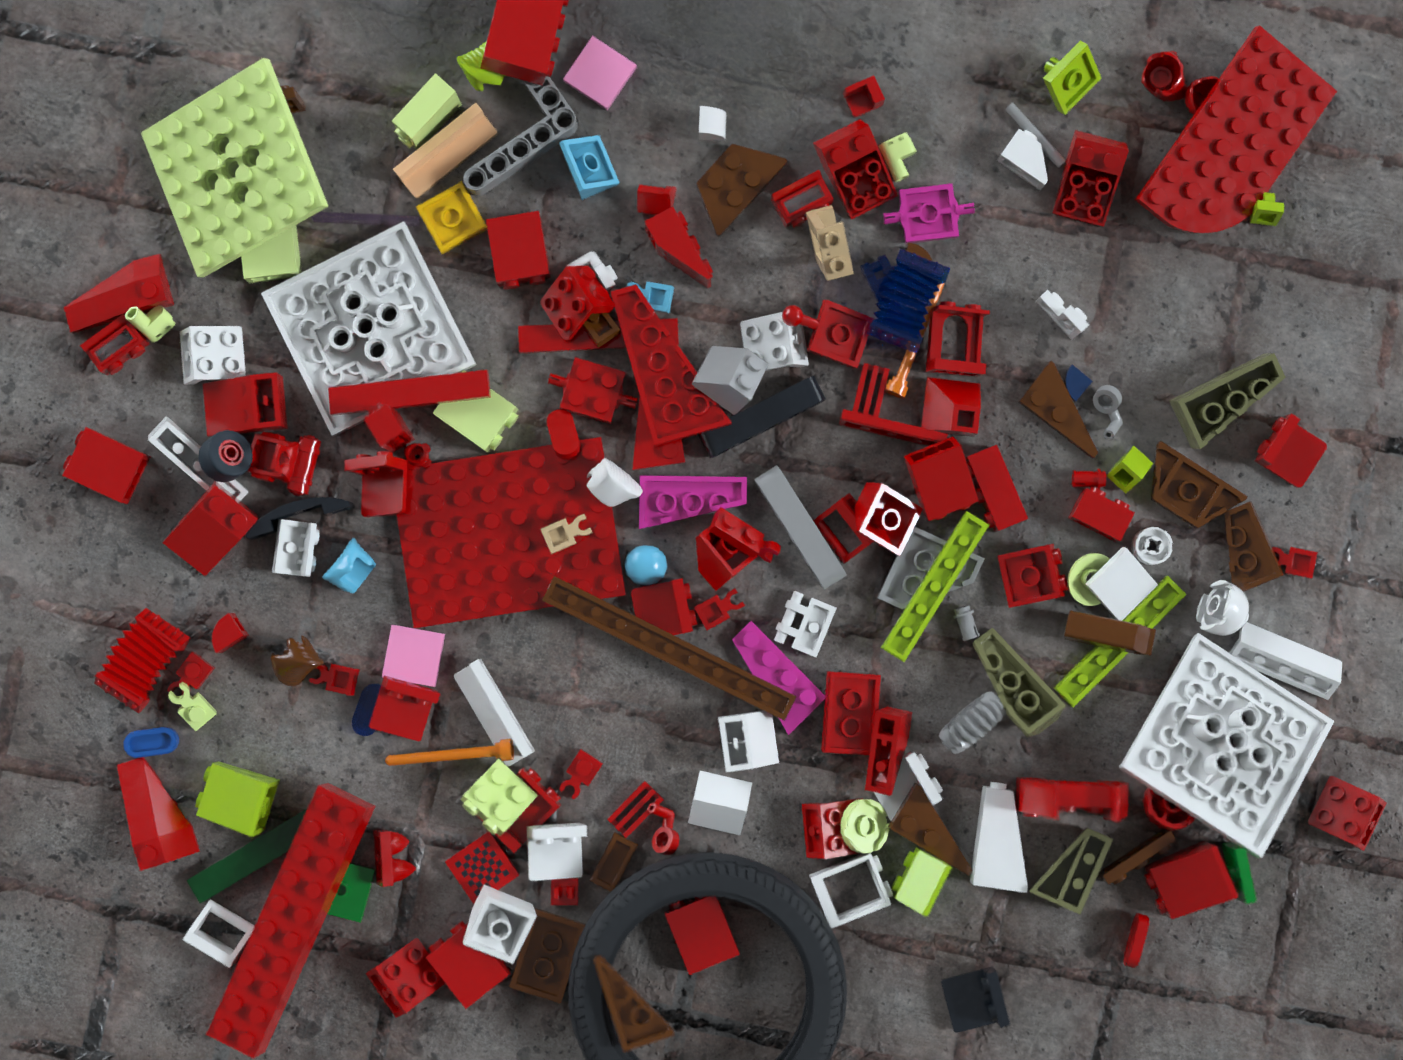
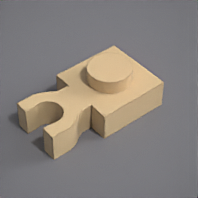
[541,514,593,554]

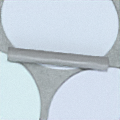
[1005,103,1066,168]

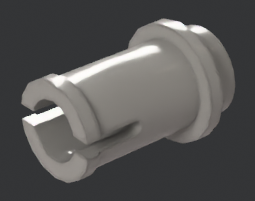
[953,605,980,641]

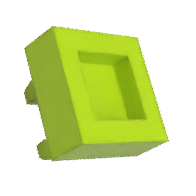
[1250,192,1284,226]

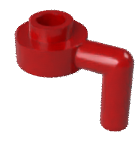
[648,803,679,856]

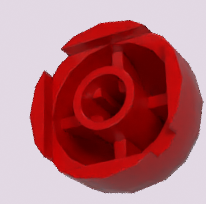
[1143,788,1195,830]

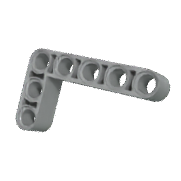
[463,76,577,196]

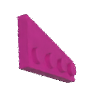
[639,476,747,530]
[732,621,825,735]

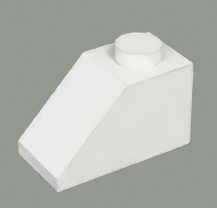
[997,129,1048,191]

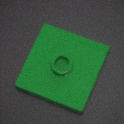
[1222,842,1257,904]
[327,862,376,923]

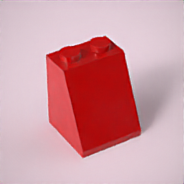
[1144,841,1238,919]

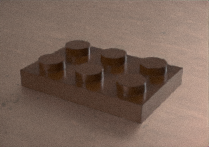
[509,908,586,1004]

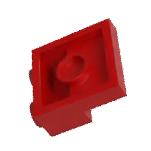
[997,543,1068,608]

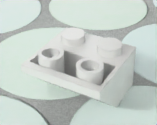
[718,710,779,772]

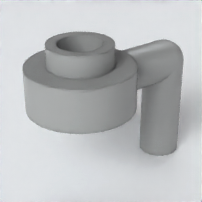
[1093,385,1123,440]

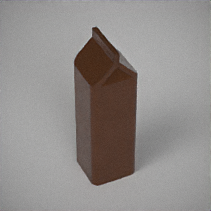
[1064,610,1156,656]

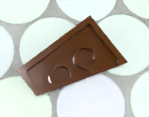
[1225,501,1284,592]

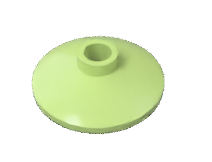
[1067,553,1110,606]

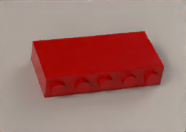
[480,0,569,86]

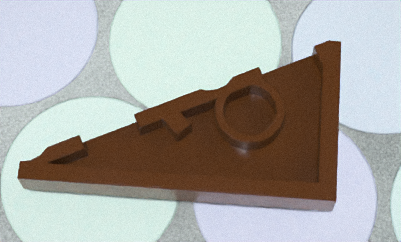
[1019,361,1098,459]
[888,782,973,876]
[594,955,675,1052]

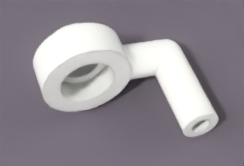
[567,251,618,291]

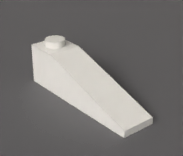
[148,416,249,501]

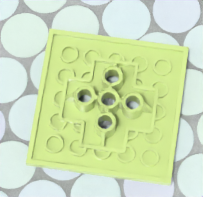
[141,58,328,277]

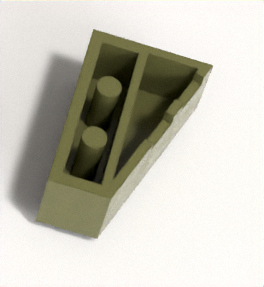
[1029,827,1113,914]

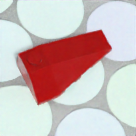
[64,254,174,333]
[117,757,200,871]

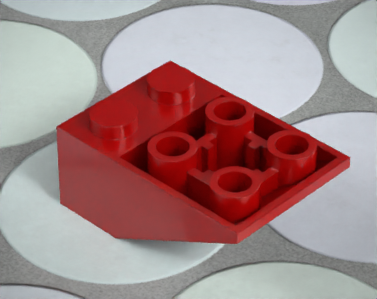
[813,119,898,220]
[1052,130,1129,227]
[644,206,713,288]
[203,372,288,437]

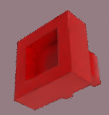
[551,878,579,905]

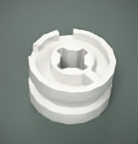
[1131,527,1173,565]

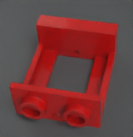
[926,301,990,377]

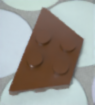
[696,144,788,238]
[1151,441,1248,528]

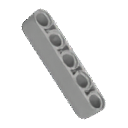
[754,465,847,590]

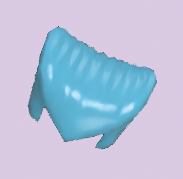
[322,538,376,594]

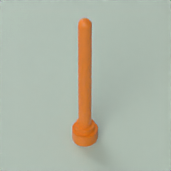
[885,277,945,399]
[385,739,514,766]

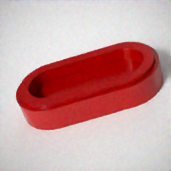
[546,409,580,459]
[1123,913,1149,968]

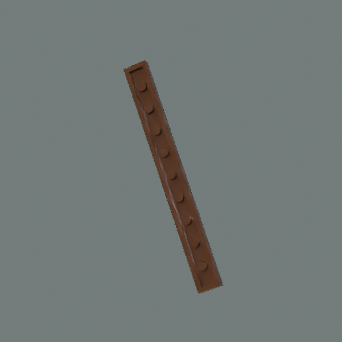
[542,576,797,721]

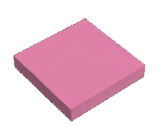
[563,36,637,110]
[382,625,445,687]

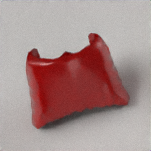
[1141,51,1187,101]

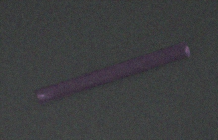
[312,212,420,227]

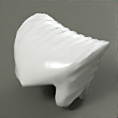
[586,458,643,507]

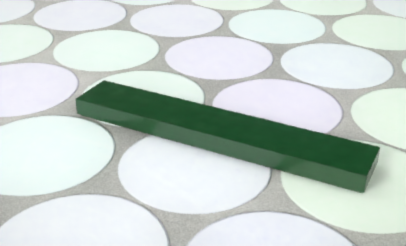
[186,808,308,903]

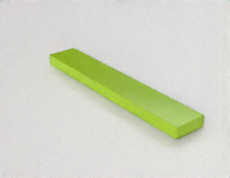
[881,511,989,662]
[1053,575,1187,708]

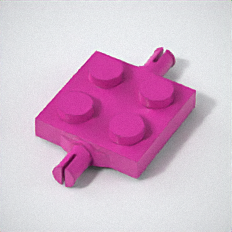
[883,183,975,244]

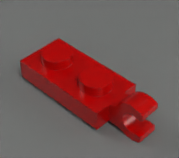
[709,507,781,563]

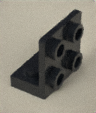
[941,966,1011,1033]

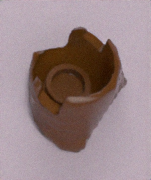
[271,636,324,687]

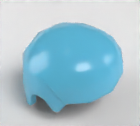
[624,545,667,585]

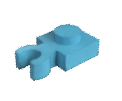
[627,282,674,313]

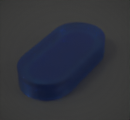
[352,684,381,736]

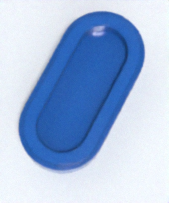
[123,727,179,758]

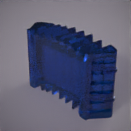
[867,249,950,353]

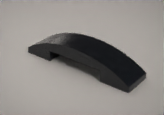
[246,497,355,540]

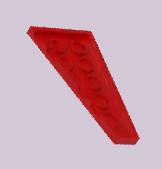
[611,284,732,446]

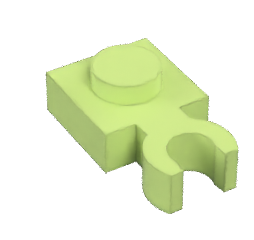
[168,682,217,731]

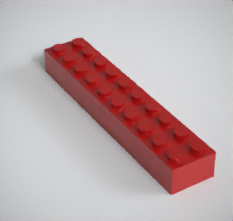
[206,783,376,1059]

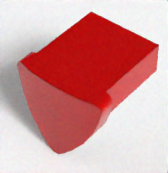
[637,185,677,215]

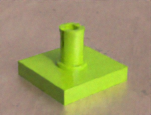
[1043,40,1101,115]

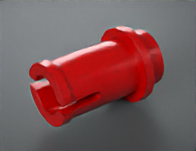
[1072,468,1106,489]

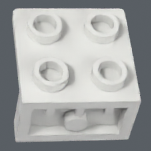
[740,312,809,371]
[180,326,246,384]
[527,823,587,881]

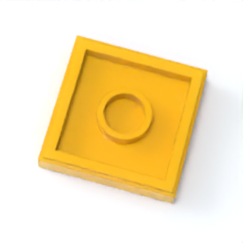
[416,181,487,254]

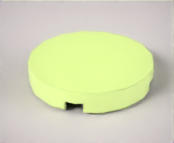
[841,799,889,854]

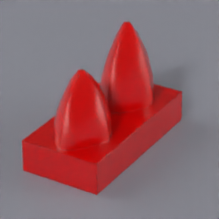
[373,829,416,887]

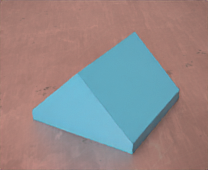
[559,135,619,200]

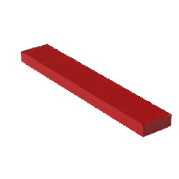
[518,318,679,354]
[328,370,491,416]

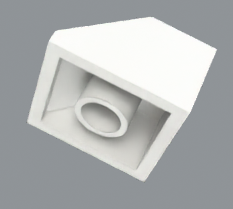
[463,885,537,964]

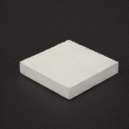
[1085,547,1158,621]

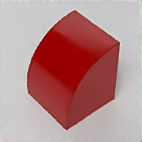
[212,613,249,653]

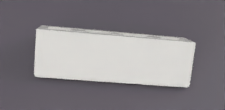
[1229,622,1342,700]
[454,659,535,767]

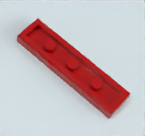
[839,409,948,446]

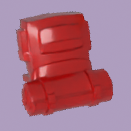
[247,432,321,496]

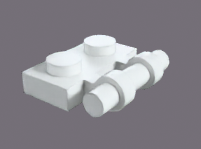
[774,591,836,657]

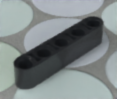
[698,376,826,459]

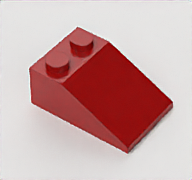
[162,481,258,576]

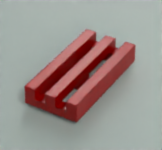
[852,363,890,417]
[607,781,664,838]

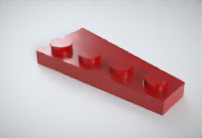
[632,397,685,470]

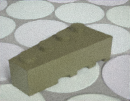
[1169,353,1286,449]

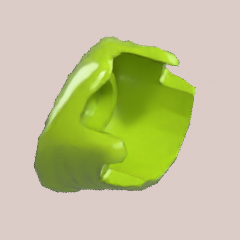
[457,41,505,91]

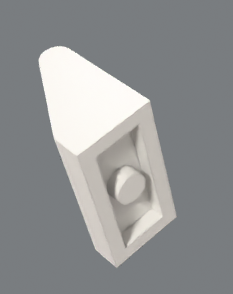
[183,899,255,968]

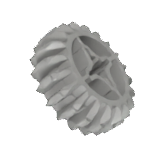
[939,692,1006,754]

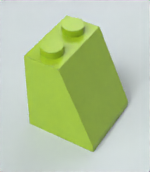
[195,761,280,837]

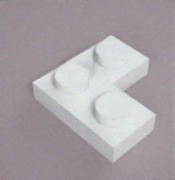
[1036,290,1089,340]

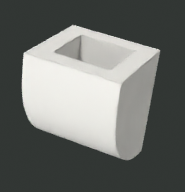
[699,106,726,141]

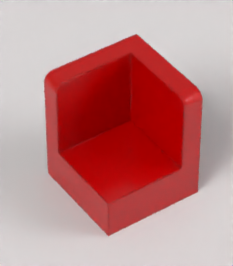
[843,75,885,118]

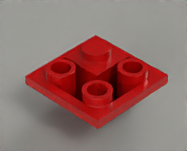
[921,377,981,437]

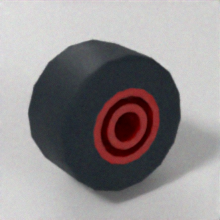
[198,430,253,483]

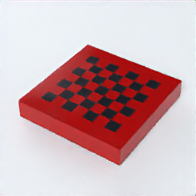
[445,831,520,904]

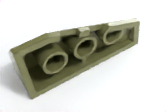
[973,628,1066,737]

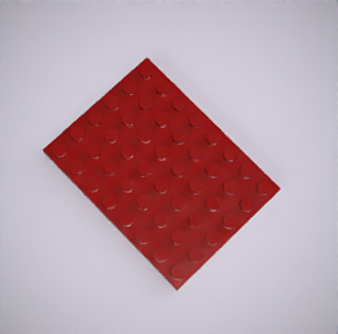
[397,437,626,628]

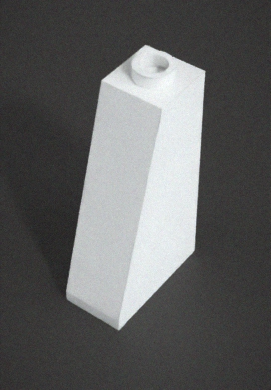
[969,782,1028,893]

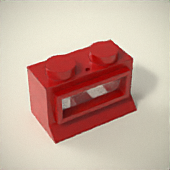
[771,170,834,228]
[80,314,150,375]

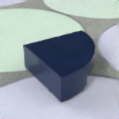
[1065,364,1093,402]

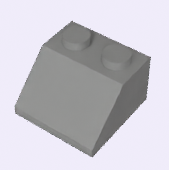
[692,346,768,415]

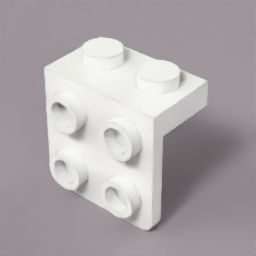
[874,751,943,821]

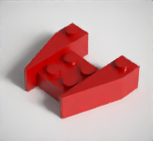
[1015,777,1129,821]

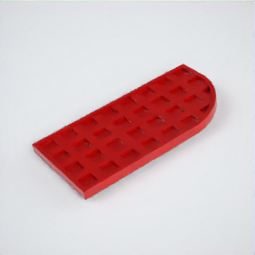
[1135,26,1337,234]

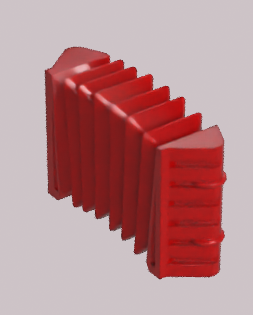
[94,608,191,714]

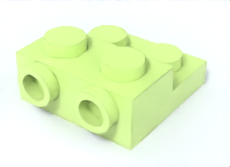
[460,758,538,836]

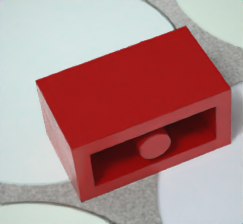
[1068,487,1135,542]

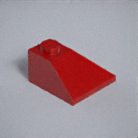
[855,482,923,556]
[696,525,759,591]

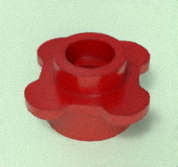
[404,443,431,470]

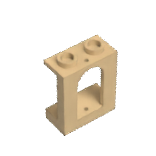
[806,205,854,281]

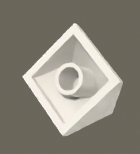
[688,770,752,835]

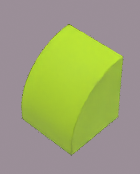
[1106,446,1154,494]

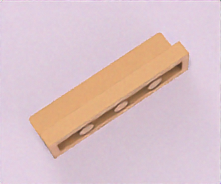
[393,103,498,198]

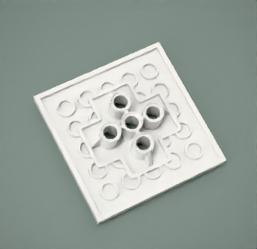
[261,221,476,436]
[1119,633,1334,858]

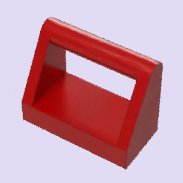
[813,493,874,564]

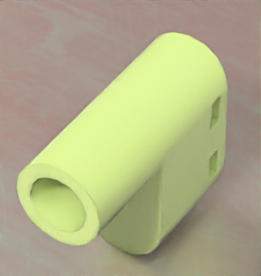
[878,132,917,182]
[125,306,175,342]

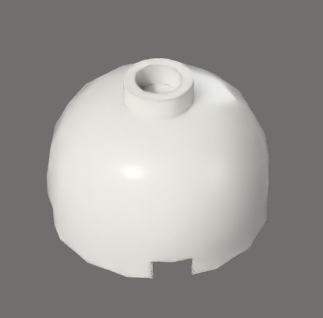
[1196,580,1249,636]

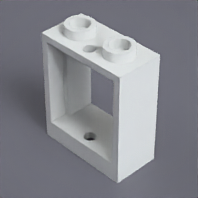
[809,853,893,928]

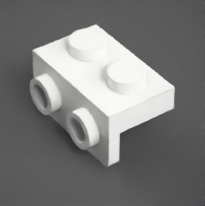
[272,519,319,577]

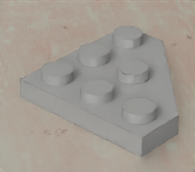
[877,527,985,609]

